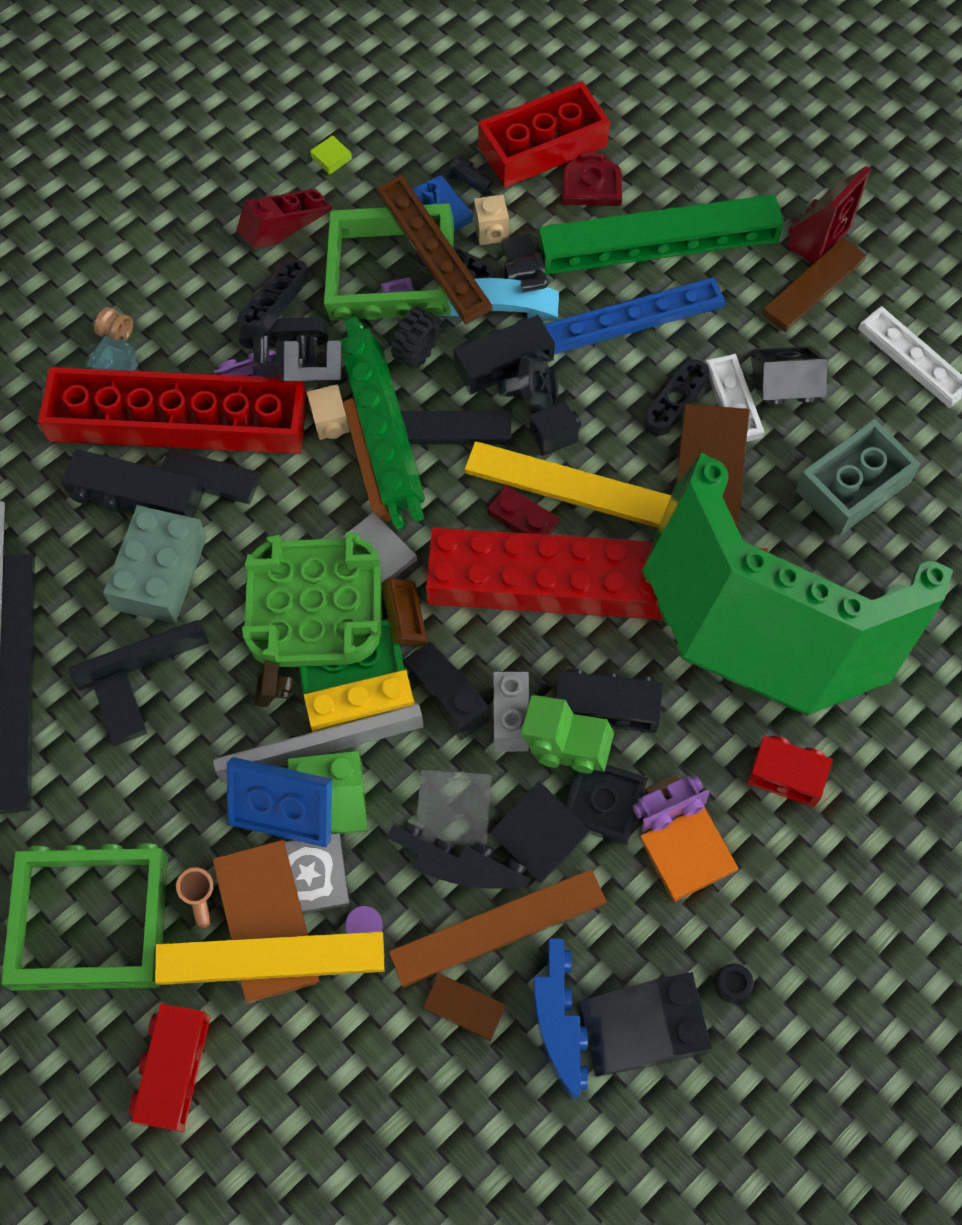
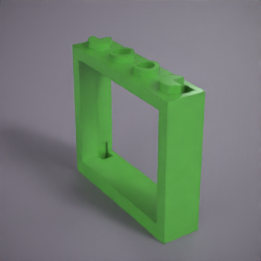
[324,203,454,322]
[1,843,168,991]

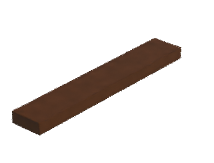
[375,174,493,325]

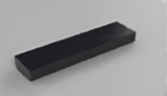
[401,411,511,444]
[68,620,209,691]

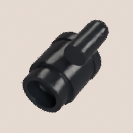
[504,253,549,293]

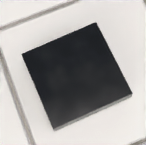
[565,764,648,846]
[490,781,592,884]

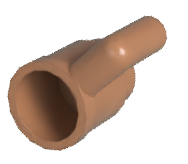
[176,866,213,929]

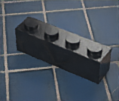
[61,448,203,518]

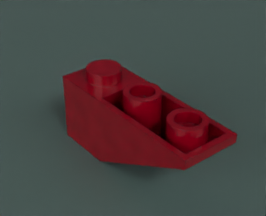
[236,189,332,249]

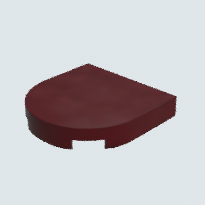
[563,152,622,206]

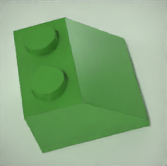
[288,751,368,834]

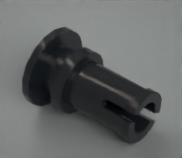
[446,152,493,196]

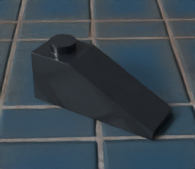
[403,642,489,740]

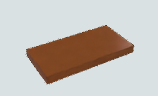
[213,840,320,1004]

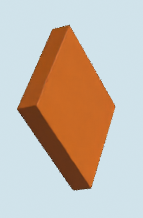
[640,808,739,902]

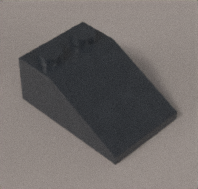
[579,972,712,1078]

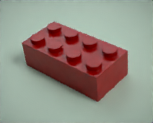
[478,81,610,188]

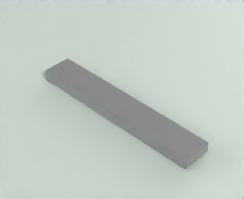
[213,704,424,782]

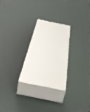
[705,354,765,441]

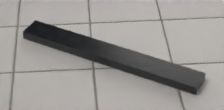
[0,553,35,814]

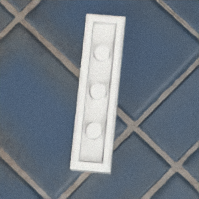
[858,306,962,408]

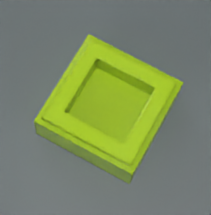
[310,135,352,174]

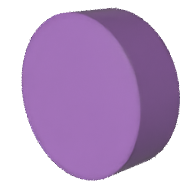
[346,906,383,934]

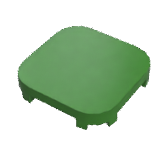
[242,532,382,667]

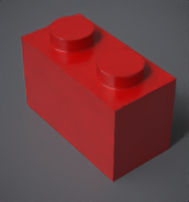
[747,735,833,808]

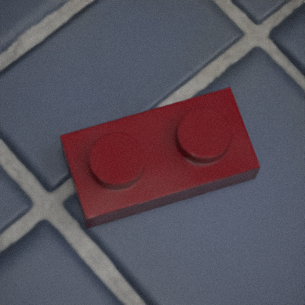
[488,485,560,535]

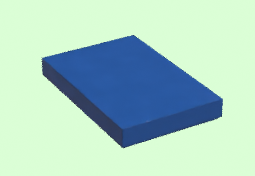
[227,757,332,848]

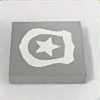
[285,833,350,914]

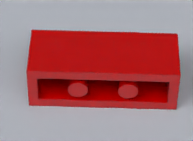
[129,1004,211,1133]

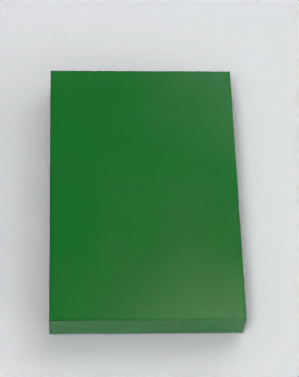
[299,619,404,698]

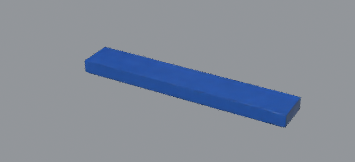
[544,277,725,354]

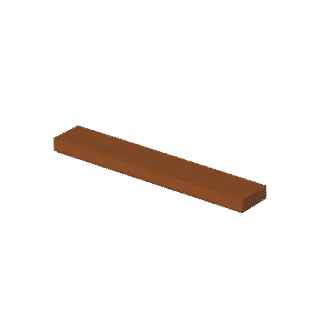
[389,869,607,988]

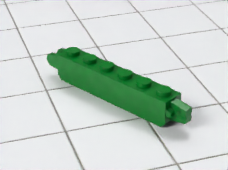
[340,316,425,530]

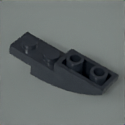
[387,820,531,889]

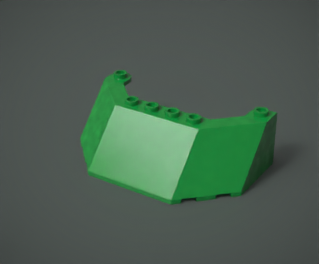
[642,453,953,716]

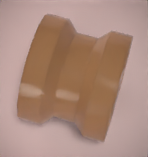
[94,307,133,345]

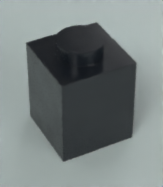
[530,401,581,456]

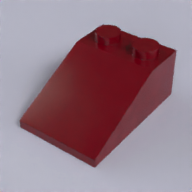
[787,166,871,264]

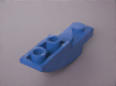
[533,939,588,1100]

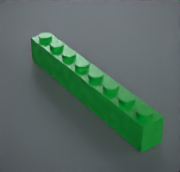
[538,194,784,275]

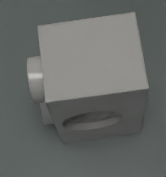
[494,672,529,752]

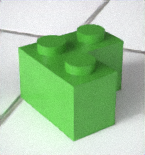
[521,695,614,773]

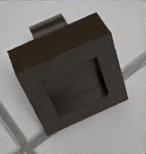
[254,662,293,707]

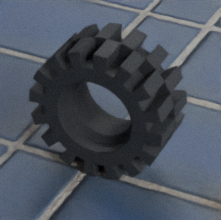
[391,306,442,369]

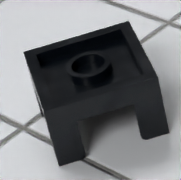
[253,335,341,381]

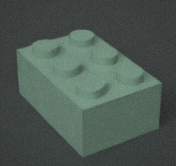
[795,419,921,536]
[103,505,207,624]

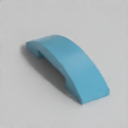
[437,278,559,321]

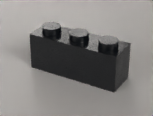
[454,315,555,395]
[556,669,663,733]

